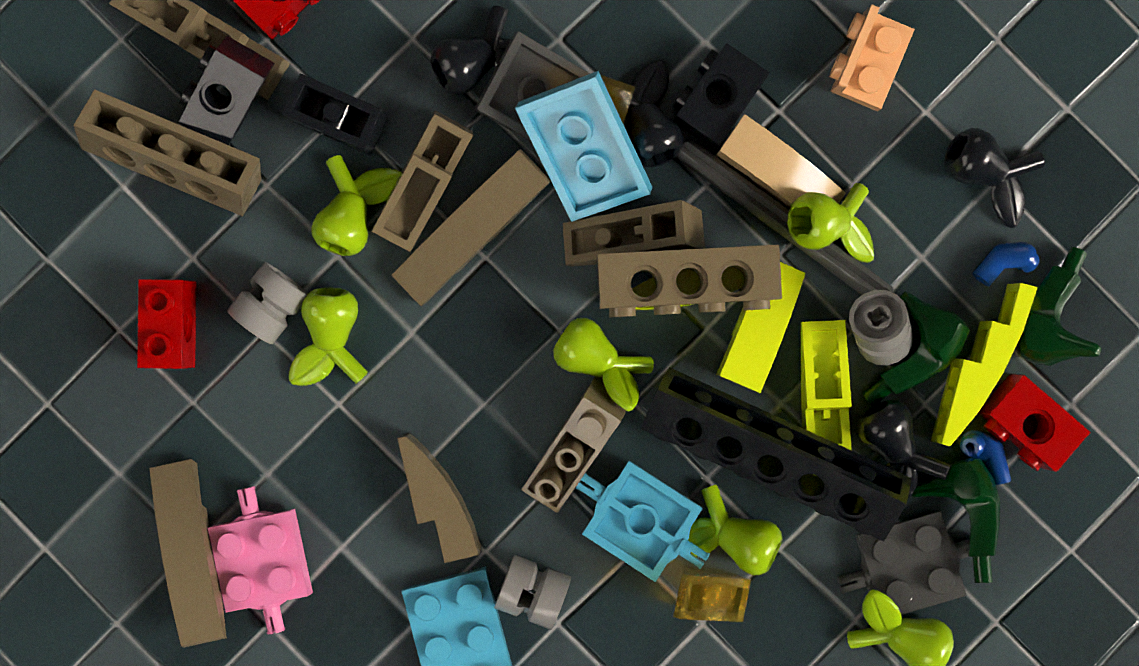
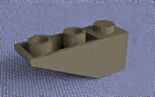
[521,377,626,513]

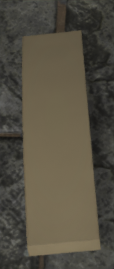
[109,0,290,100]
[391,149,551,306]
[149,459,227,647]

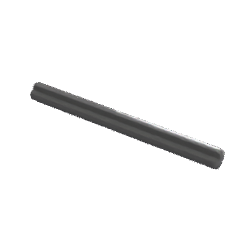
[677,138,894,295]

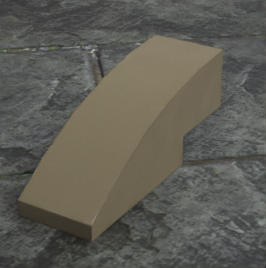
[371,110,473,252]
[397,433,482,563]

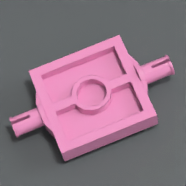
[207,486,313,635]

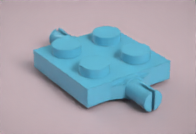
[575,460,710,582]

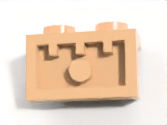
[829,4,915,112]

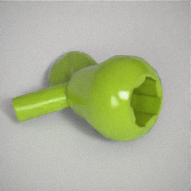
[311,155,401,256]
[787,183,874,263]
[289,288,368,386]
[553,317,654,411]
[688,485,783,576]
[847,589,954,666]

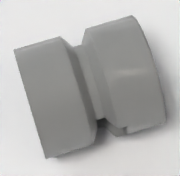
[227,262,308,344]
[849,290,913,365]
[494,554,571,630]

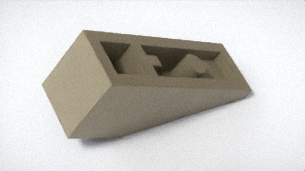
[563,200,705,266]

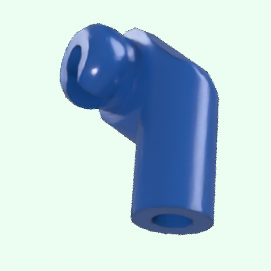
[972,242,1040,287]
[960,430,1011,485]

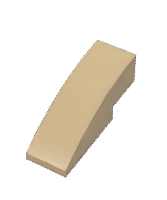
[716,114,846,208]

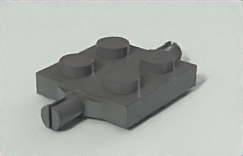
[837,511,969,615]

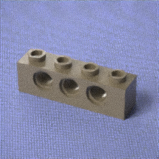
[73,89,261,216]
[597,245,782,317]

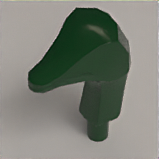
[1020,247,1102,366]
[862,291,970,406]
[911,458,1000,583]

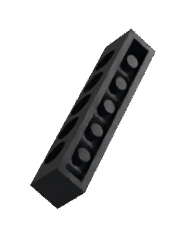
[640,367,912,541]

